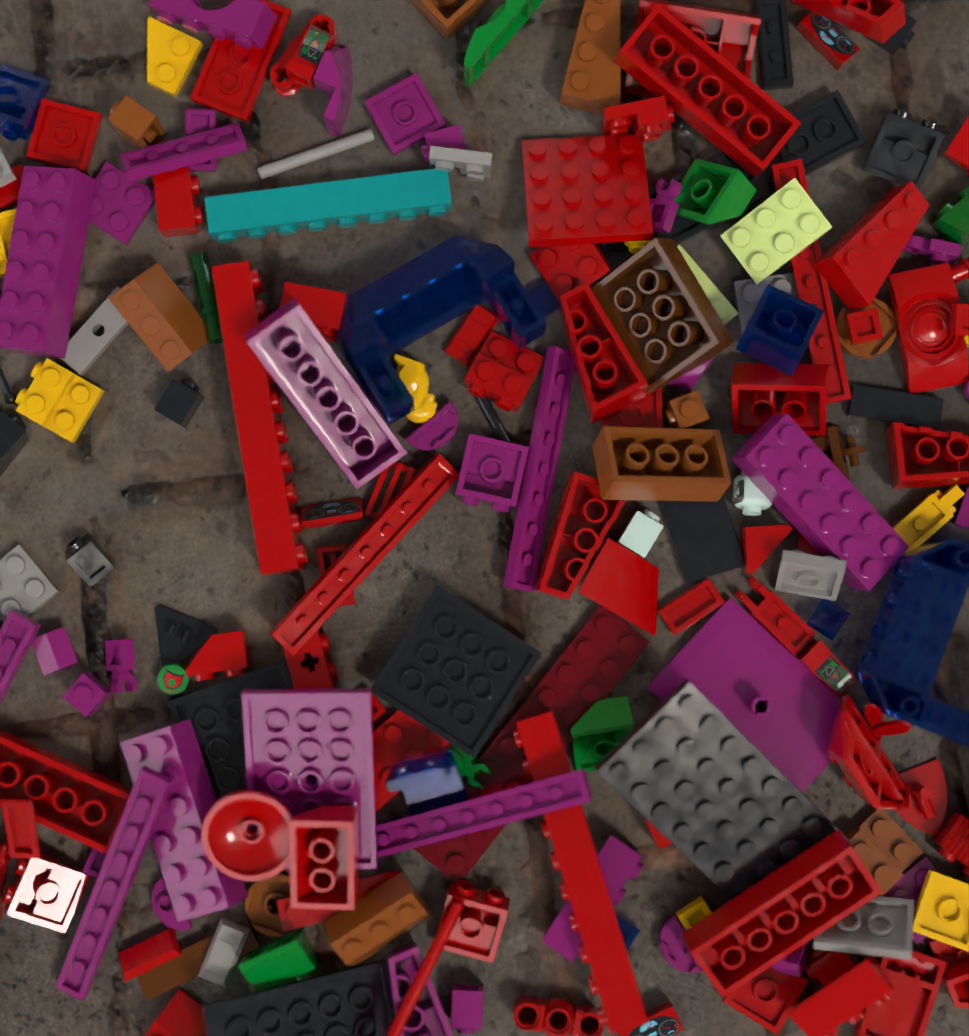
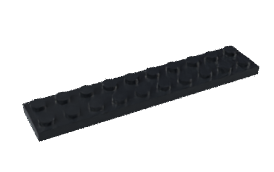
[596,89,867,282]

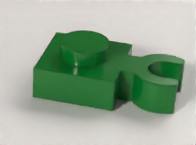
[435,744,493,790]

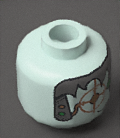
[732,471,772,516]

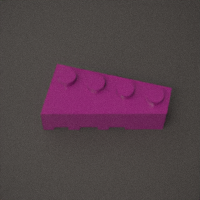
[386,941,453,1036]

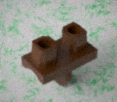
[812,426,866,481]

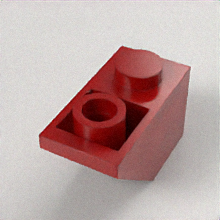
[185,630,252,681]

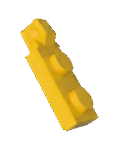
[892,485,965,557]

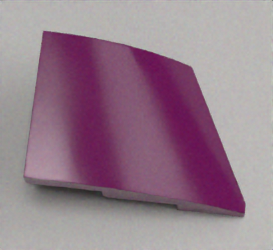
[313,44,353,139]

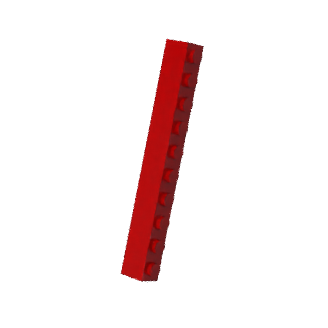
[513,711,648,1034]

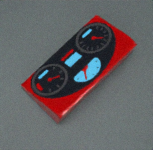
[796,11,860,71]
[301,497,365,529]
[617,1001,684,1036]

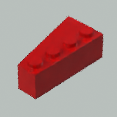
[814,181,930,311]
[559,282,648,424]
[885,422,969,490]
[534,472,626,600]

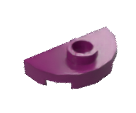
[404,400,458,451]
[152,875,192,930]
[659,913,703,974]

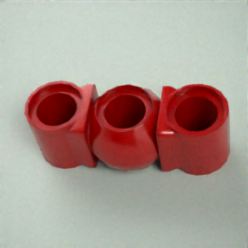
[513,996,604,1036]

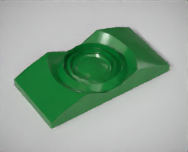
[464,0,545,88]

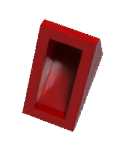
[740,525,793,575]

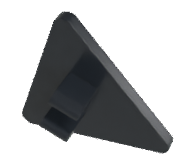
[155,605,218,667]

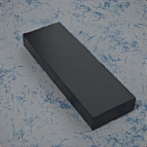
[754,0,794,90]
[847,385,944,430]

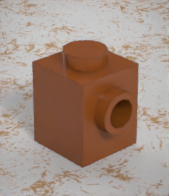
[664,390,709,429]

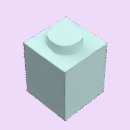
[616,509,664,558]

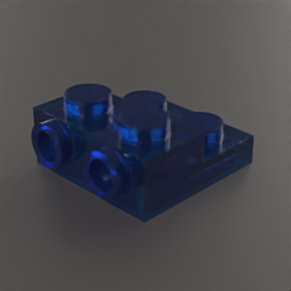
[0,64,50,141]

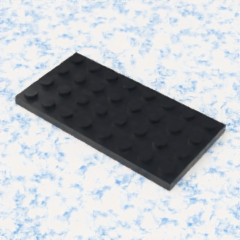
[594,678,851,900]

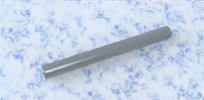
[257,128,375,179]

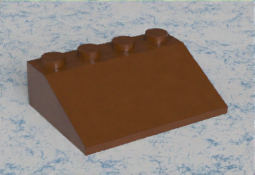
[591,238,734,394]

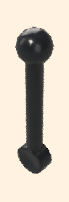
[0,365,17,404]

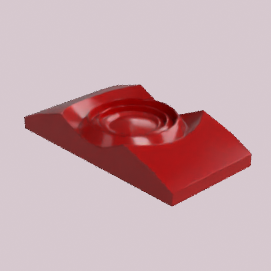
[887,262,969,394]
[853,950,947,1036]

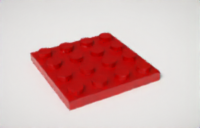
[522,134,653,247]

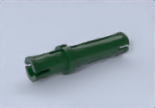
[189,252,223,344]

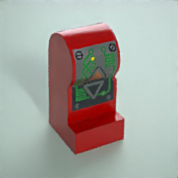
[285,25,335,90]
[796,639,857,698]

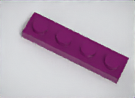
[120,123,247,182]

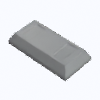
[198,917,250,988]

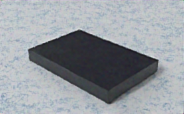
[661,494,745,583]

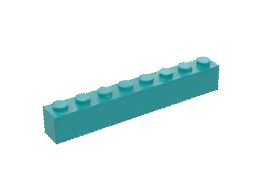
[205,169,452,243]

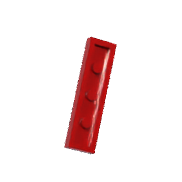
[276,868,399,932]

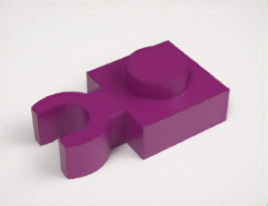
[649,179,682,233]
[903,235,962,264]

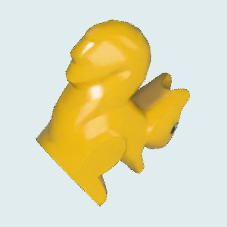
[373,354,437,423]

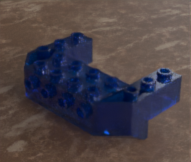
[338,235,547,426]
[856,538,969,747]

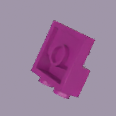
[456,434,529,513]

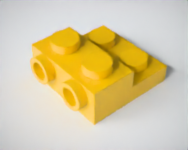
[15,358,105,443]

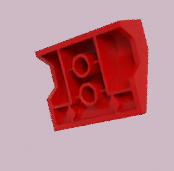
[624,0,761,98]

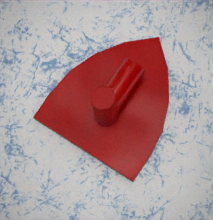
[895,758,948,837]

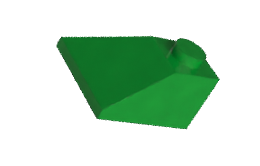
[674,158,757,225]
[571,696,634,772]

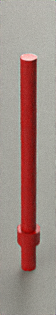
[386,901,464,1036]

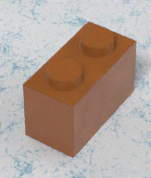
[108,95,167,149]

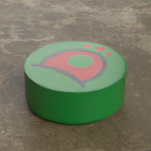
[157,663,189,695]

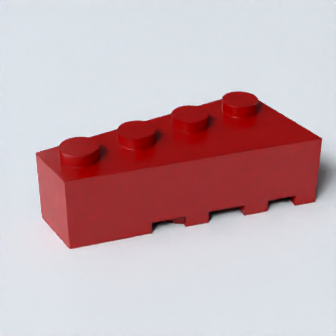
[789,0,906,44]

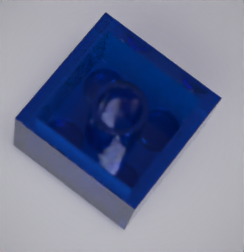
[736,284,825,376]

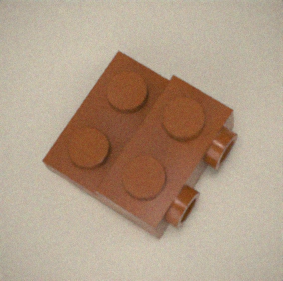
[846,808,923,897]

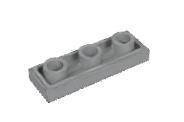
[61,286,128,376]

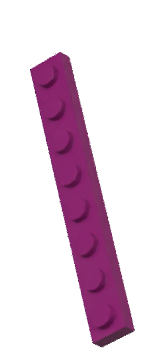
[503,346,575,593]
[55,766,173,1001]
[376,769,593,858]

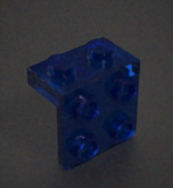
[385,751,470,816]

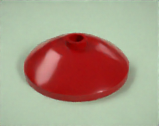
[201,790,293,881]

